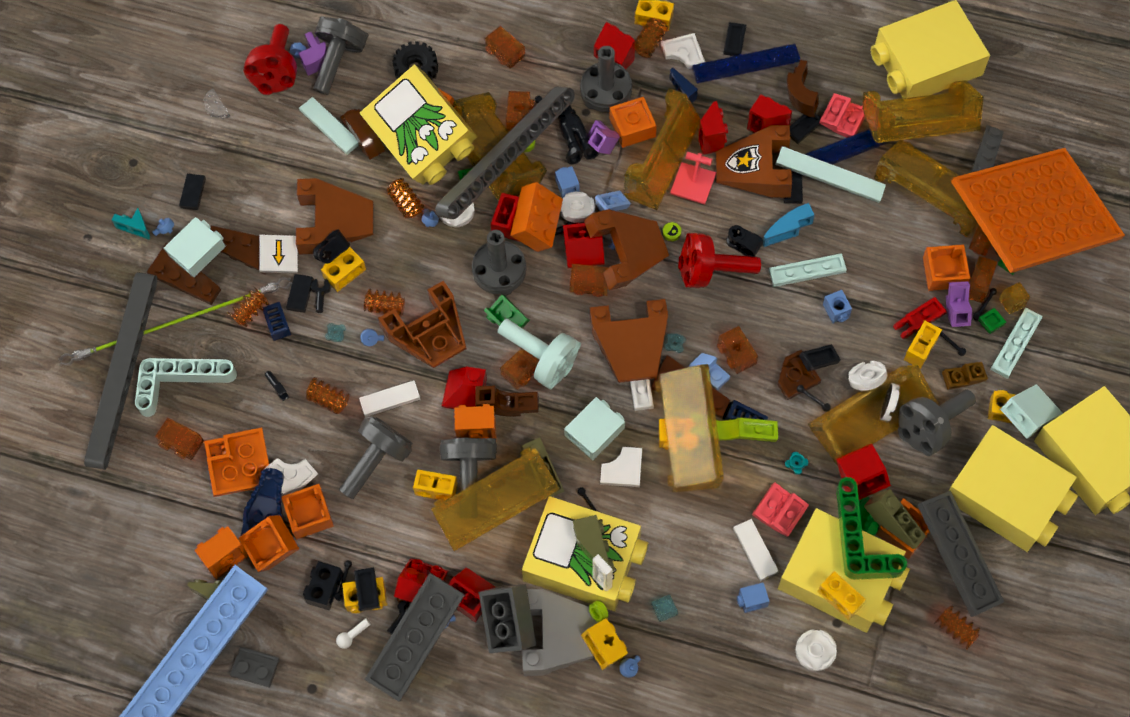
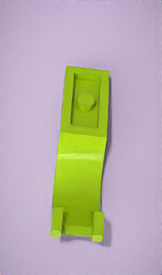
[691,413,778,442]

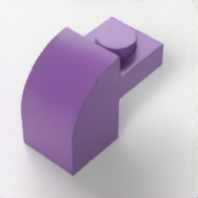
[299,31,327,76]
[588,120,620,154]
[946,281,972,327]

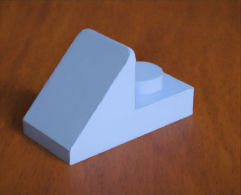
[595,191,631,211]
[689,353,730,391]

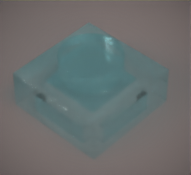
[651,595,678,623]

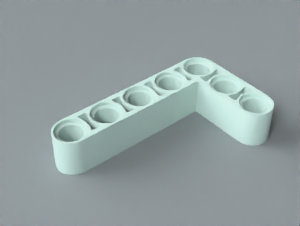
[135,358,237,417]

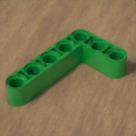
[836,477,907,580]

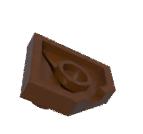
[778,349,821,400]

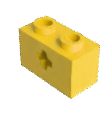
[581,618,628,670]

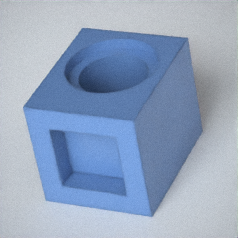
[555,166,580,198]
[823,290,852,323]
[737,582,770,613]

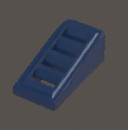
[670,67,698,106]
[262,302,291,341]
[723,400,768,421]

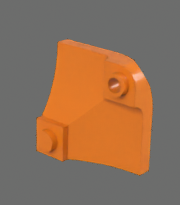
[204,427,269,497]

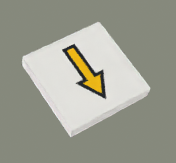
[259,235,298,273]

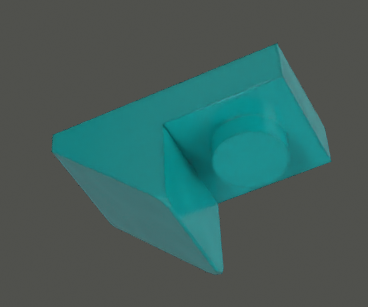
[111,208,150,240]

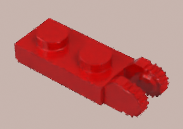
[893,297,947,339]

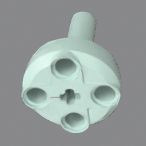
[498,318,581,390]

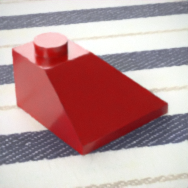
[442,367,487,409]

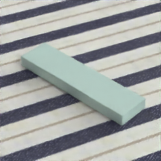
[299,97,359,155]
[769,253,847,287]
[990,308,1043,379]

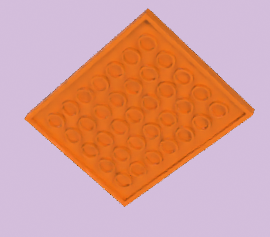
[951,148,1125,273]

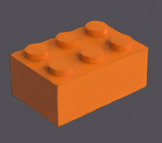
[510,182,563,252]

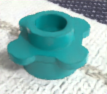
[785,452,809,475]

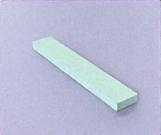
[775,146,886,203]

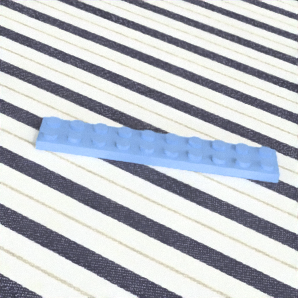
[119,565,268,717]

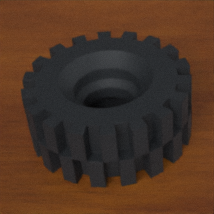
[392,41,438,82]

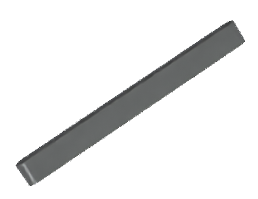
[436,87,575,219]
[84,272,157,470]

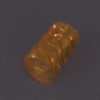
[635,18,668,58]
[387,178,425,218]
[227,287,269,327]
[364,288,405,317]
[306,377,349,414]
[934,605,980,650]

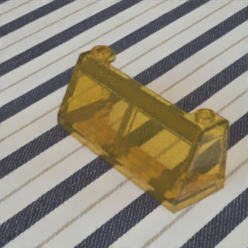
[862,80,984,143]
[624,88,701,210]
[452,92,547,201]
[874,139,978,237]
[655,364,724,492]
[808,365,939,465]
[431,447,560,551]

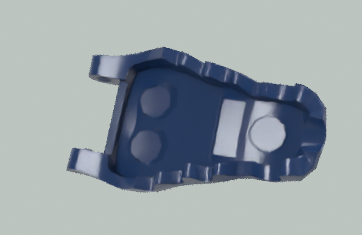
[241,468,284,535]

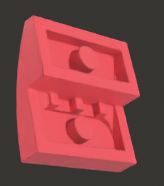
[820,93,868,140]
[752,482,809,537]

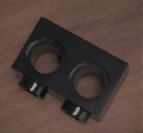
[303,561,343,611]

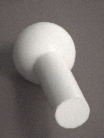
[336,618,371,649]

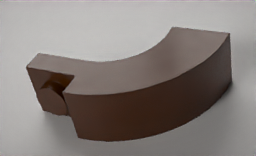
[787,60,819,118]
[340,109,385,160]
[475,385,539,417]

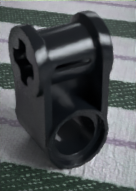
[726,225,764,257]
[313,229,350,264]

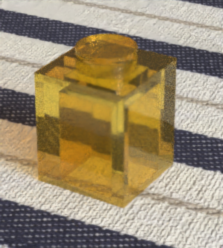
[999,282,1030,315]

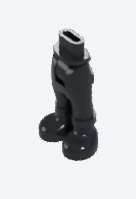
[558,105,599,165]

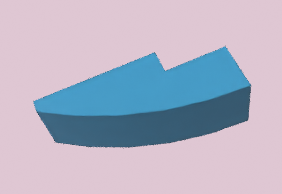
[763,203,814,247]

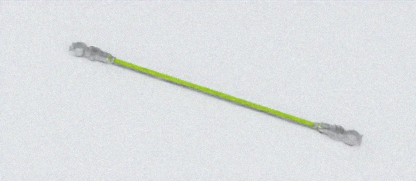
[58,277,292,366]

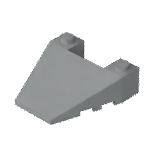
[522,589,605,676]

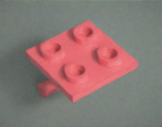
[670,151,716,204]

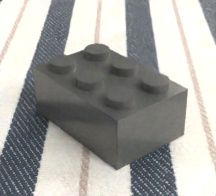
[479,584,536,653]

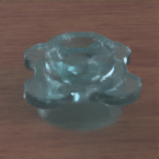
[325,323,346,342]
[665,333,686,353]

